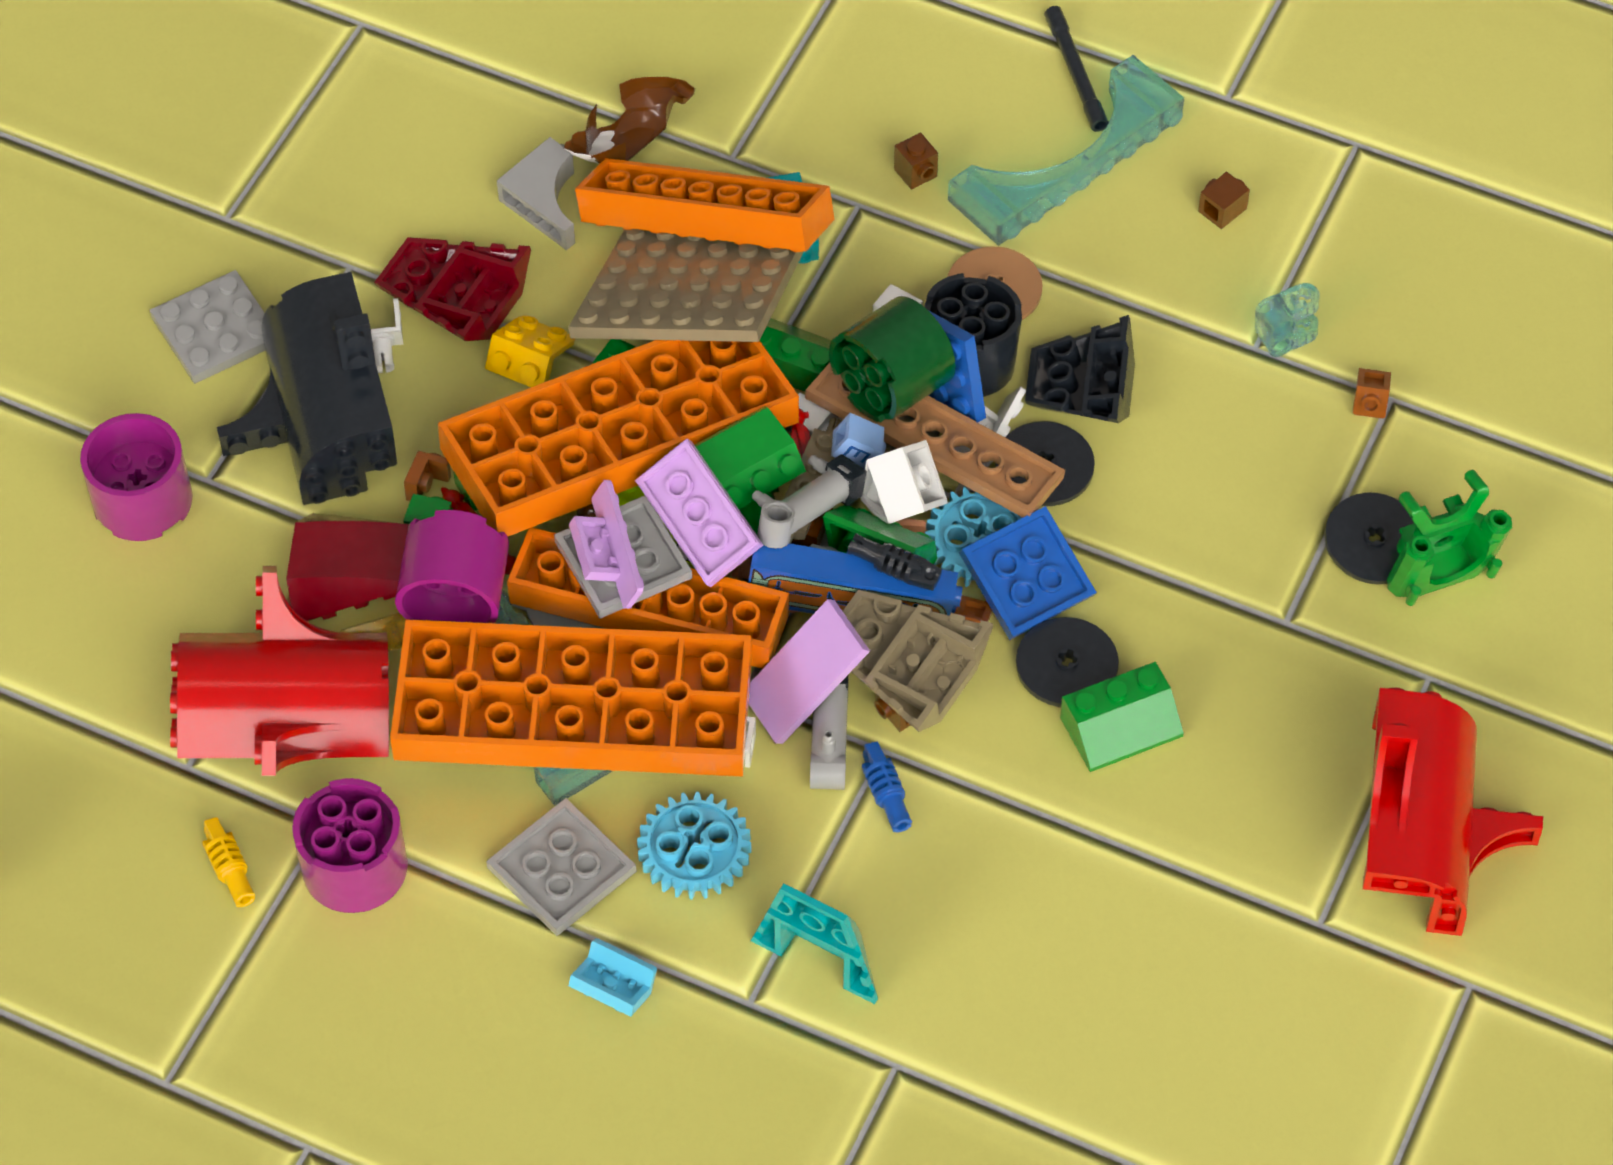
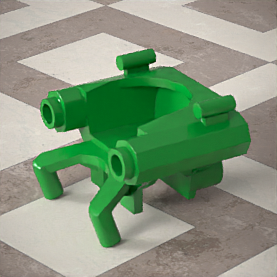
[1387,469,1512,606]

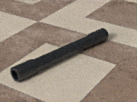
[1044,6,1109,132]

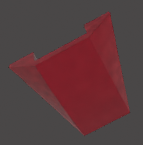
[374,237,531,341]
[286,513,409,621]

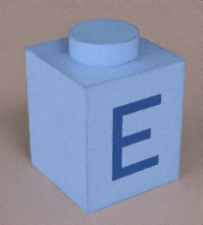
[831,413,886,470]

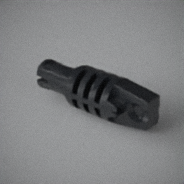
[847,533,942,591]

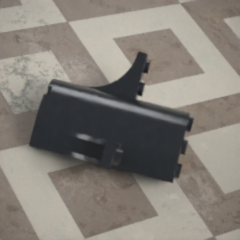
[217,272,397,505]

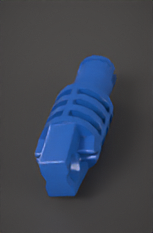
[861,742,912,833]

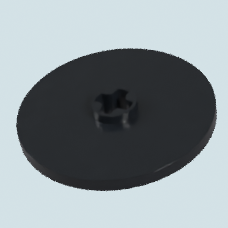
[995,421,1095,506]
[1324,492,1414,584]
[1016,617,1119,707]

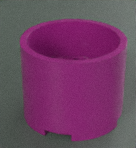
[80,413,193,541]
[395,510,509,623]
[292,778,408,913]

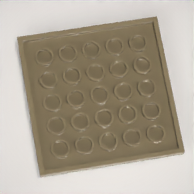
[568,229,804,342]

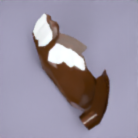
[564,77,695,164]

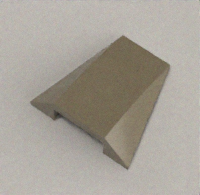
[843,590,993,732]

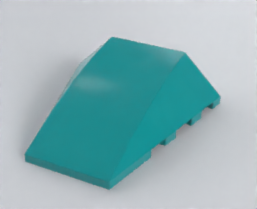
[751,883,878,1004]

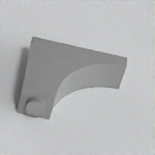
[497,137,575,250]

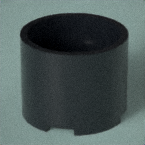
[924,273,1022,397]

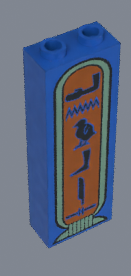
[748,543,963,616]

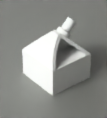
[860,440,948,524]

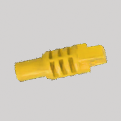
[202,817,255,907]

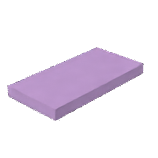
[635,439,763,587]
[748,599,870,744]

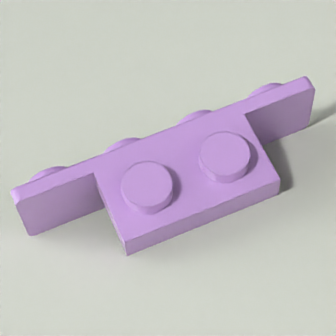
[569,480,644,609]

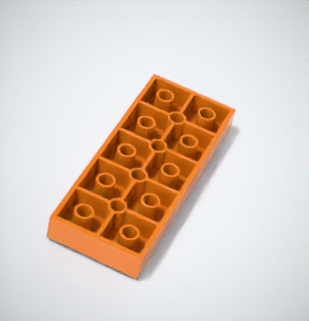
[438,340,799,537]
[390,619,752,777]

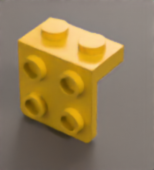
[485,315,575,387]

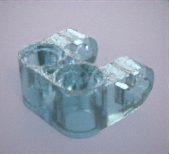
[1255,283,1320,357]

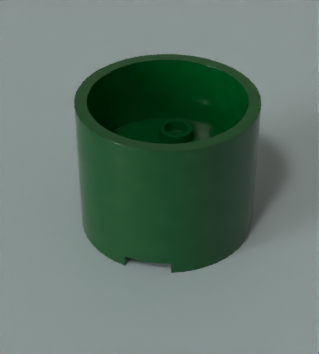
[829,296,956,423]

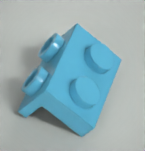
[568,938,657,1017]

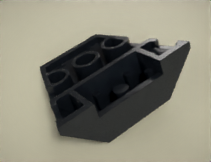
[1025,315,1135,424]

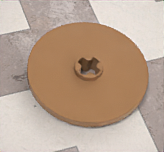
[947,247,1043,320]

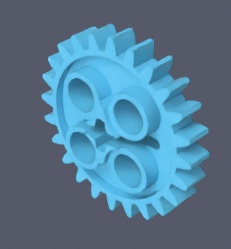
[925,487,1022,587]
[637,791,752,900]

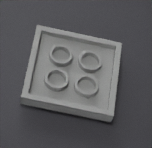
[150,270,265,384]
[554,496,692,619]
[486,798,637,936]

